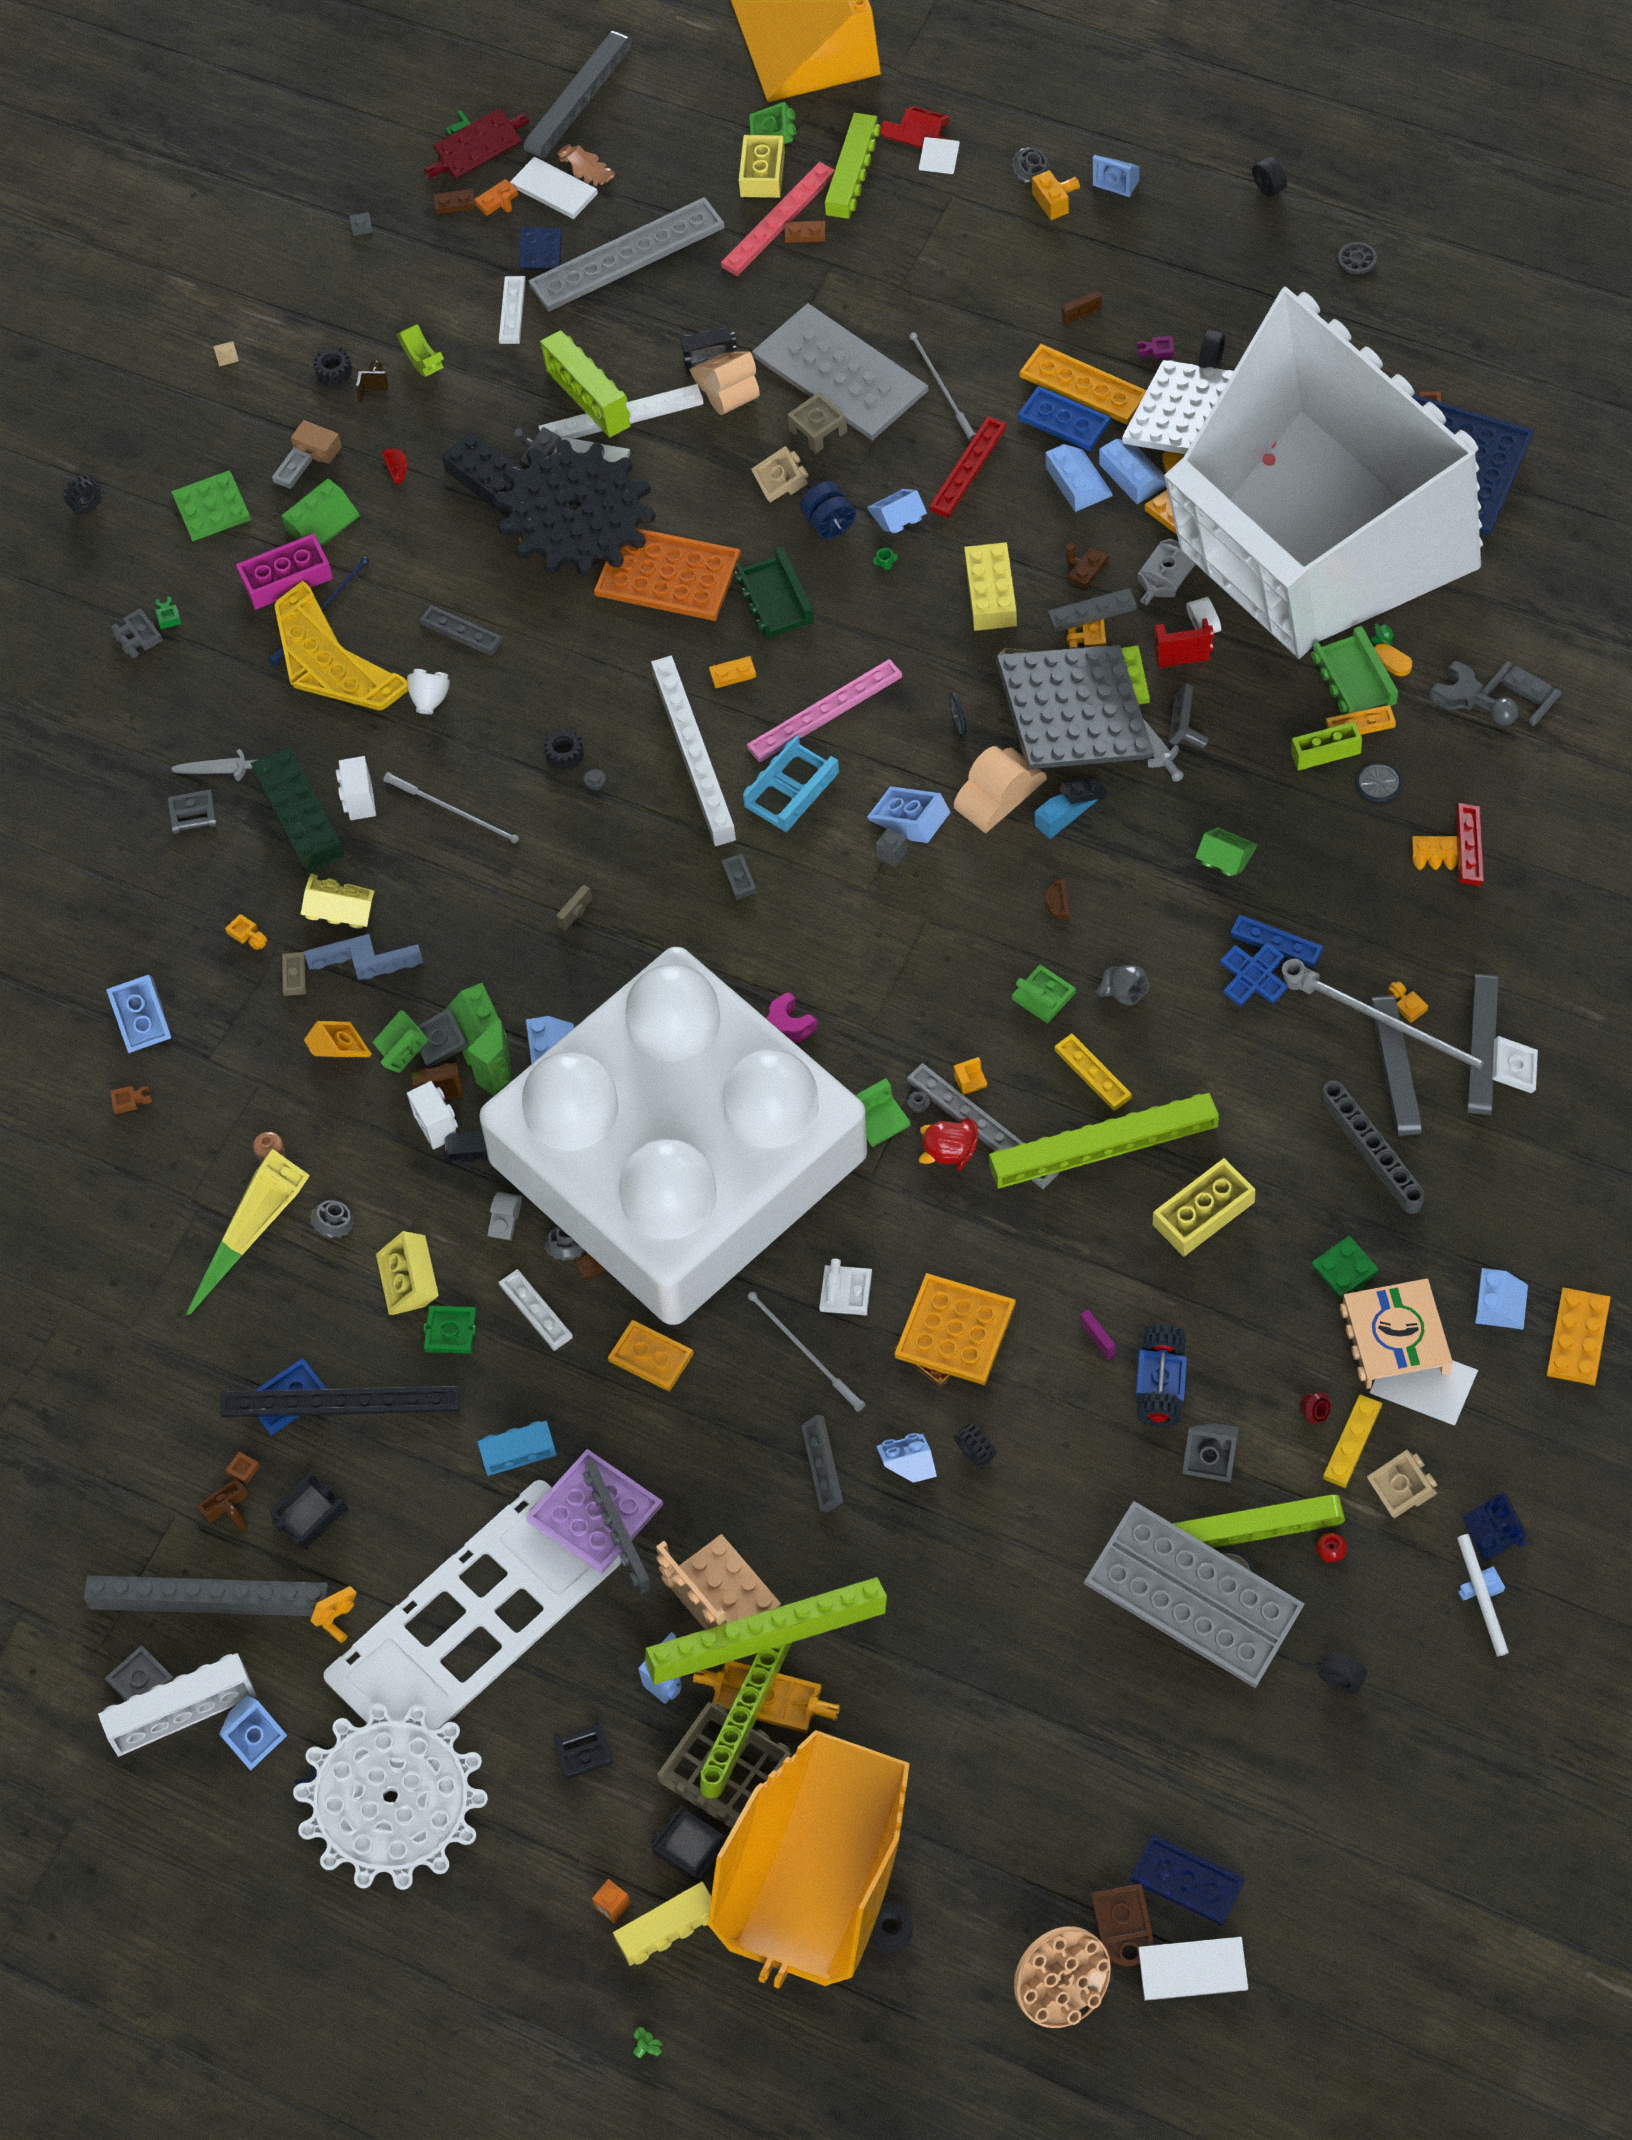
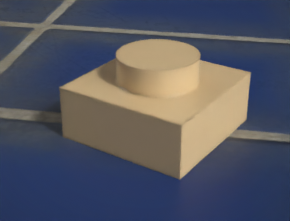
[213,341,239,367]

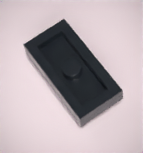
[1059,777,1108,804]

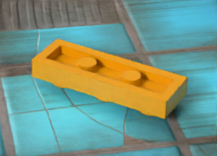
[1326,705,1396,735]

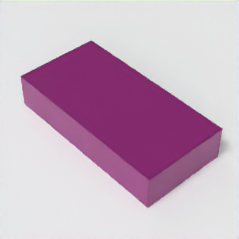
[1080,1309,1115,1360]

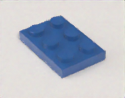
[255,1358,326,1435]

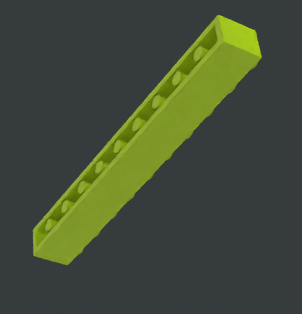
[989,1093,1219,1189]
[645,1577,887,1685]

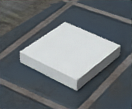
[1492,1036,1538,1093]

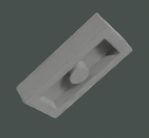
[272,448,313,489]

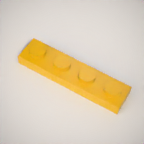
[1055,1034,1132,1111]
[1323,1395,1382,1488]

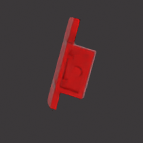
[881,106,956,148]

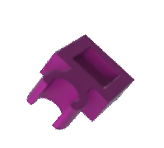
[1138,336,1174,359]

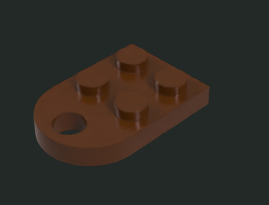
[1091,1883,1153,1967]

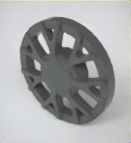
[1338,242,1377,274]

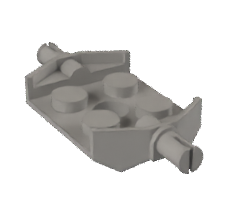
[1137,539,1197,605]

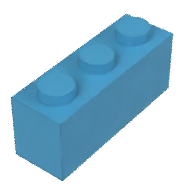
[477,1421,557,1476]

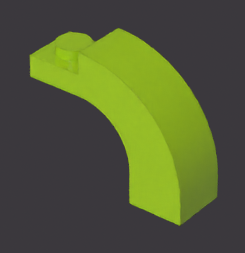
[396,324,444,377]

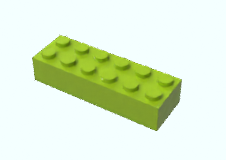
[540,330,631,438]

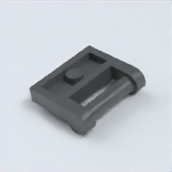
[168,789,217,834]

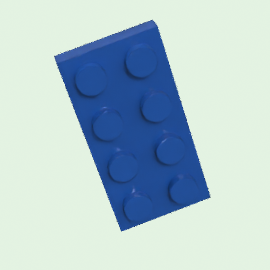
[1018,386,1111,451]

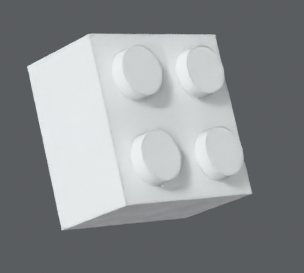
[336,756,376,820]
[407,1081,458,1150]

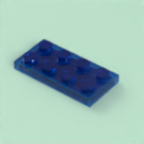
[1130,1834,1245,1926]

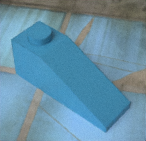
[1035,793,1098,839]

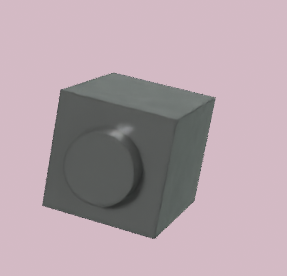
[876,828,907,868]

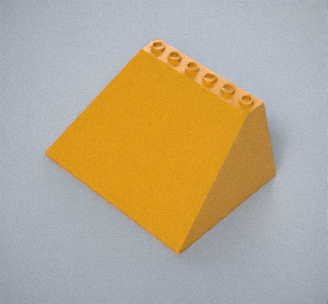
[730,0,881,103]

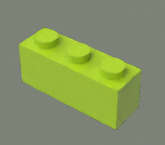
[1291,721,1362,770]

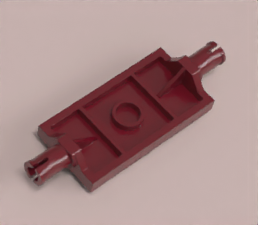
[424,108,529,180]

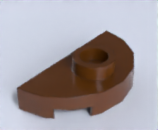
[1045,878,1070,920]

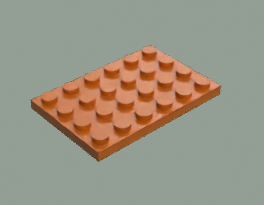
[594,528,741,621]

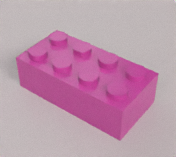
[236,533,333,610]

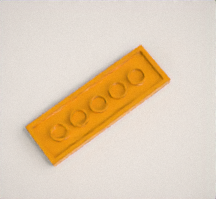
[1020,344,1147,425]

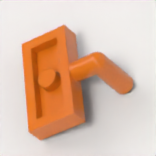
[474,179,518,216]

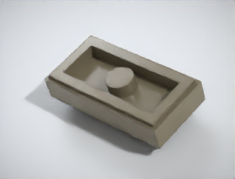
[557,885,592,931]
[282,952,306,996]

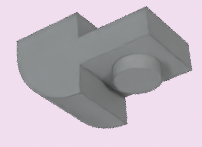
[487,1192,522,1241]

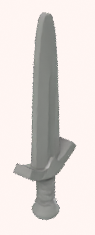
[1143,719,1184,782]
[172,749,271,782]

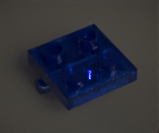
[1462,1492,1528,1561]

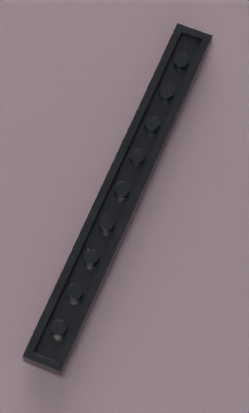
[220,1386,461,1418]

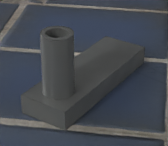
[1169,683,1209,749]

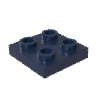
[519,227,562,269]

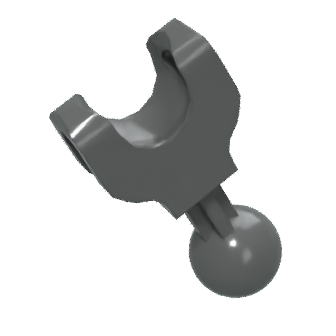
[1429,661,1519,726]

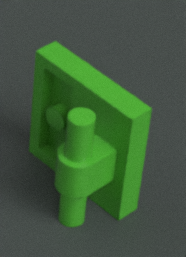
[1012,965,1076,1024]

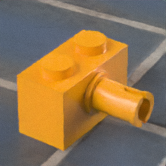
[1032,170,1080,220]

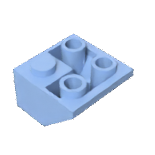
[876,1433,936,1482]

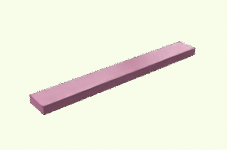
[747,659,902,763]

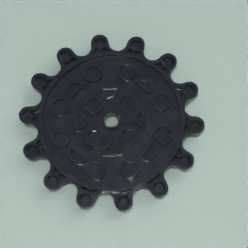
[493,440,656,576]

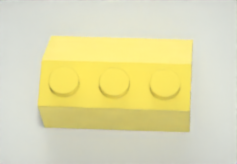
[376,1231,439,1315]

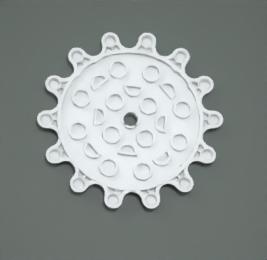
[293,1703,488,1890]

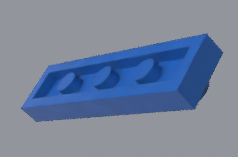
[1230,915,1323,968]

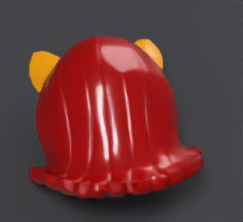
[919,1118,978,1171]

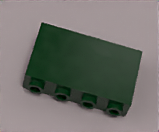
[733,546,814,638]

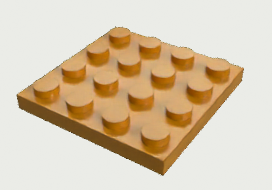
[895,1273,1016,1385]

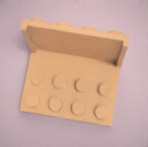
[656,1534,782,1630]

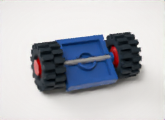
[1135,1324,1187,1427]

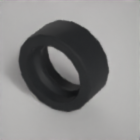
[1198,330,1225,369]

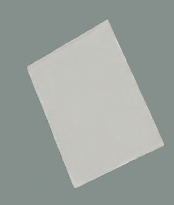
[1370,1360,1478,1425]

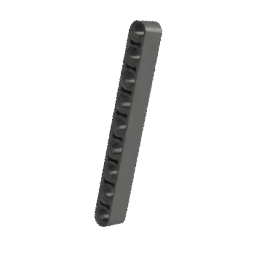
[524,30,632,159]

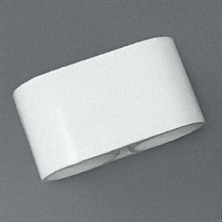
[1186,596,1221,633]

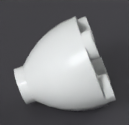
[407,669,450,714]

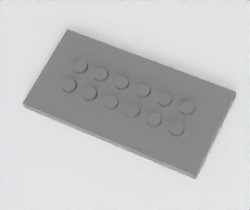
[752,303,928,441]
[1083,1501,1304,1688]

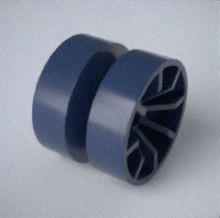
[800,481,856,539]

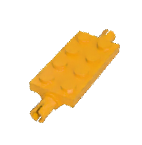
[693,1661,840,1734]

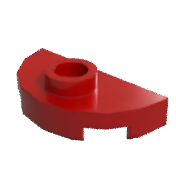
[381,448,407,484]

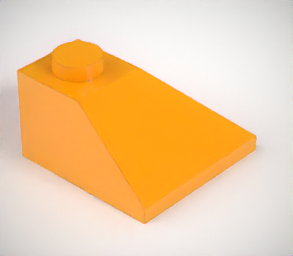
[304,1021,372,1057]

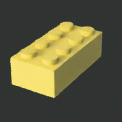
[964,542,1017,631]
[1153,1158,1255,1257]

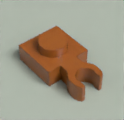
[110,1086,152,1114]

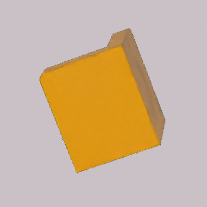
[954,1057,987,1095]

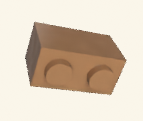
[291,420,342,464]

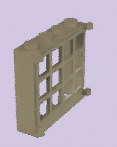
[657,1702,792,1829]

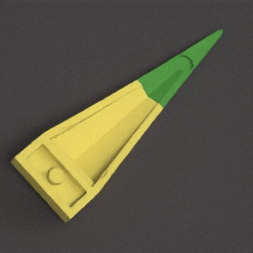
[186,1149,310,1316]

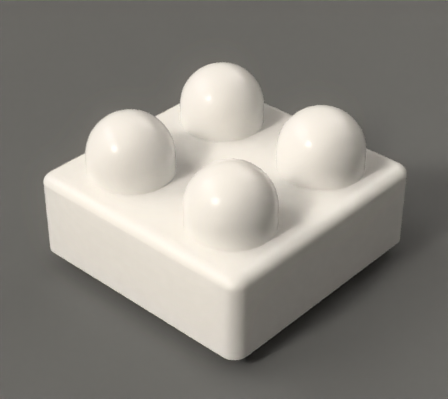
[479,947,867,1325]

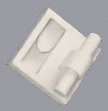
[820,1259,872,1315]

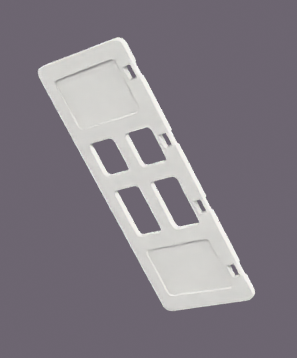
[324,1480,621,1730]

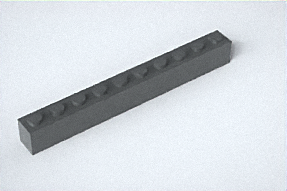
[84,1575,332,1616]

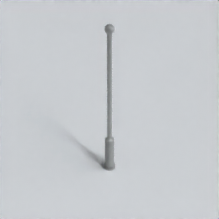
[909,332,976,442]
[383,772,519,843]
[748,1292,865,1412]

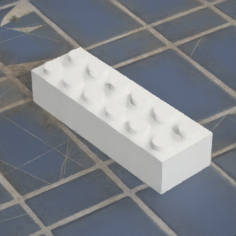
[98,1653,256,1757]

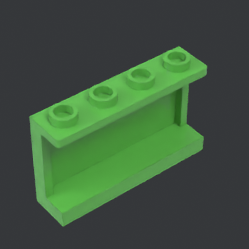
[1311,626,1398,714]

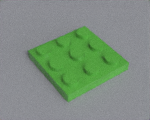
[171,470,251,542]

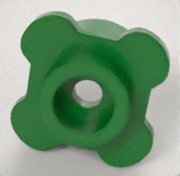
[873,548,898,570]

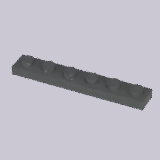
[582,1459,650,1594]

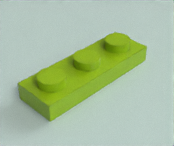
[1121,646,1150,705]

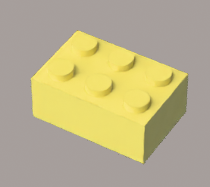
[739,135,785,198]

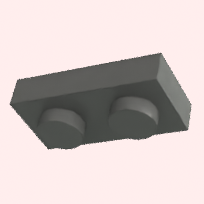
[721,854,757,900]

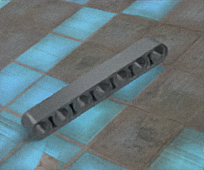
[1467,974,1498,1115]
[1371,995,1421,1137]
[1322,1080,1424,1214]

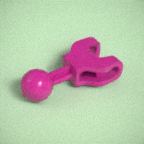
[766,993,818,1043]

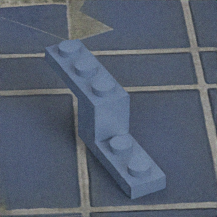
[304,934,423,980]

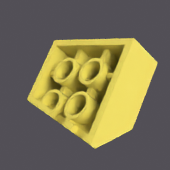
[301,873,374,928]

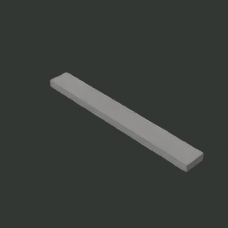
[907,1063,1059,1189]

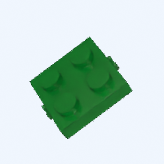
[1312,1236,1379,1300]
[424,1306,477,1354]

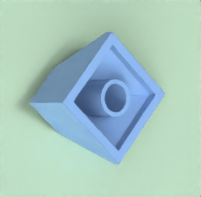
[1093,155,1140,197]
[219,1695,287,1770]

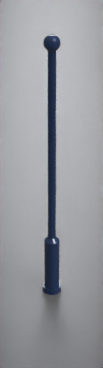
[268,556,369,666]

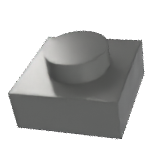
[349,212,373,236]

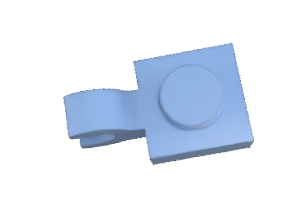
[1458,1566,1505,1601]

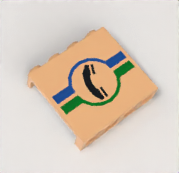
[1340,1278,1453,1389]

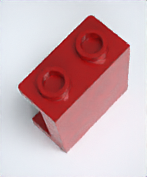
[1155,618,1214,668]

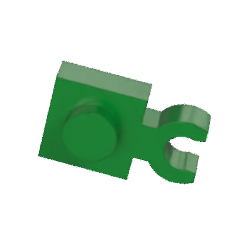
[155,596,181,629]

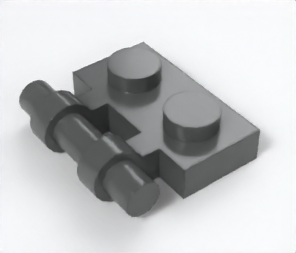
[111,608,163,658]

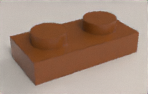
[785,221,826,243]

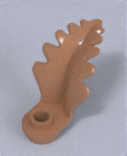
[557,144,615,186]

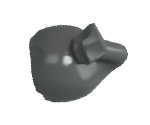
[1095,965,1150,1006]

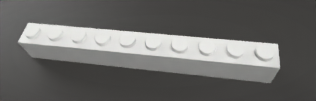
[651,656,736,846]

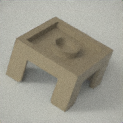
[787,392,847,454]

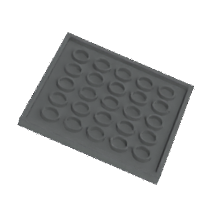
[995,645,1154,769]

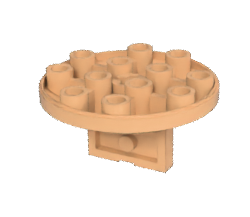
[1014,1927,1111,2028]

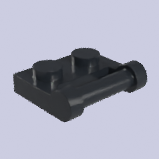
[553,1722,613,1780]

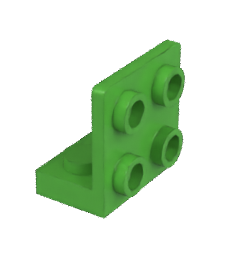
[373,1010,429,1073]
[855,1078,911,1147]

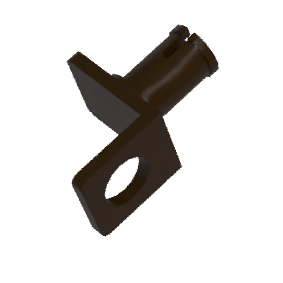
[356,361,389,402]

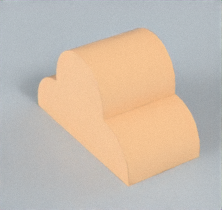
[689,352,760,415]
[954,746,1047,833]

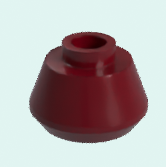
[1300,1392,1331,1425]

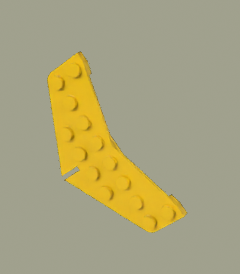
[275,581,408,710]

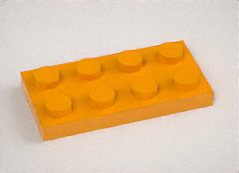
[1547,1288,1610,1385]

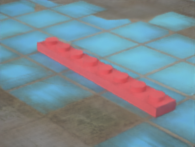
[721,161,835,276]

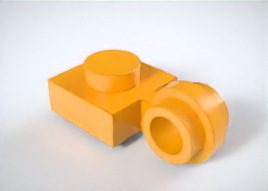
[225,914,267,950]
[1387,981,1428,1023]

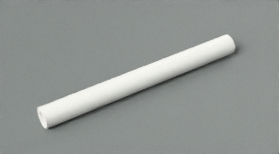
[1457,1534,1509,1657]

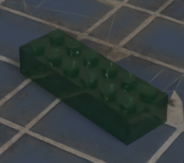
[250,746,345,874]

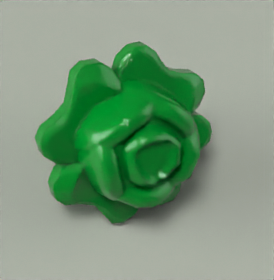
[1371,623,1394,646]

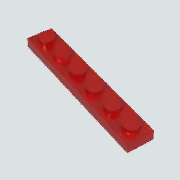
[930,416,1006,518]

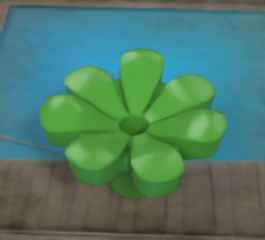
[633,2027,662,2058]

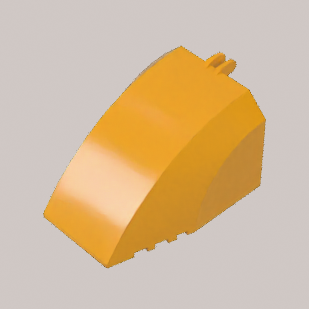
[708,1730,910,1989]

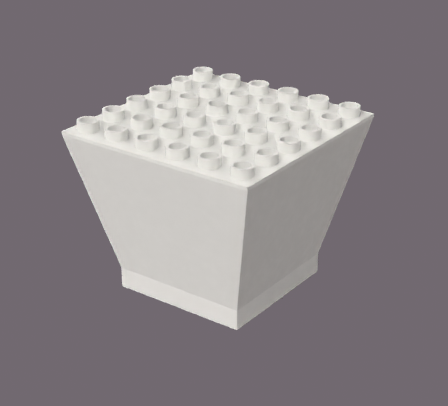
[1164,286,1483,659]

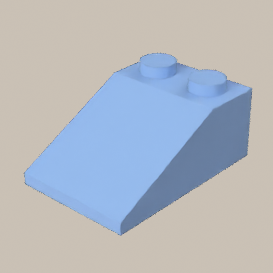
[867,786,950,843]
[106,975,171,1053]

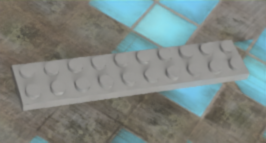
[528,197,725,312]

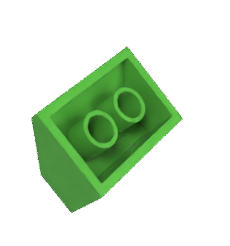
[282,479,360,547]
[444,983,510,1066]
[467,1019,511,1096]

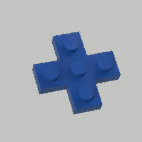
[1220,942,1288,1007]

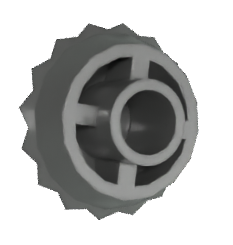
[1011,147,1050,183]
[310,1200,355,1238]
[543,1226,586,1261]

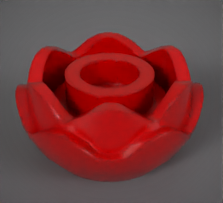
[1316,1533,1347,1562]

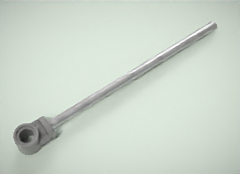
[1282,959,1484,1069]

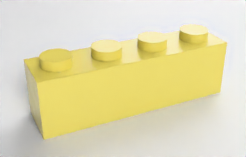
[613,1882,711,1966]

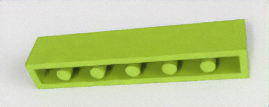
[825,113,880,219]

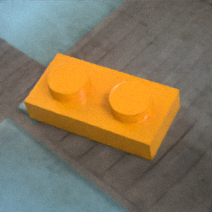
[709,656,756,689]

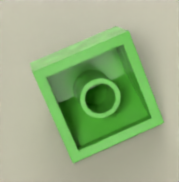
[1195,827,1258,876]

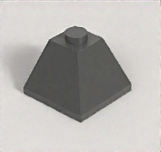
[1182,1423,1240,1482]

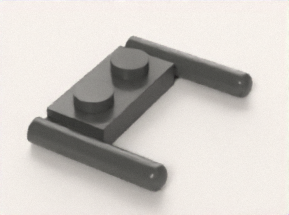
[1482,661,1561,726]

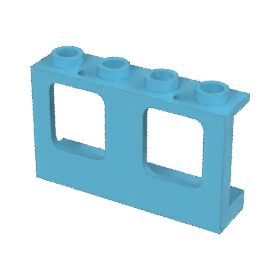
[743,735,839,832]

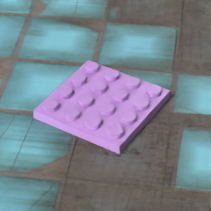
[526,1449,663,1574]

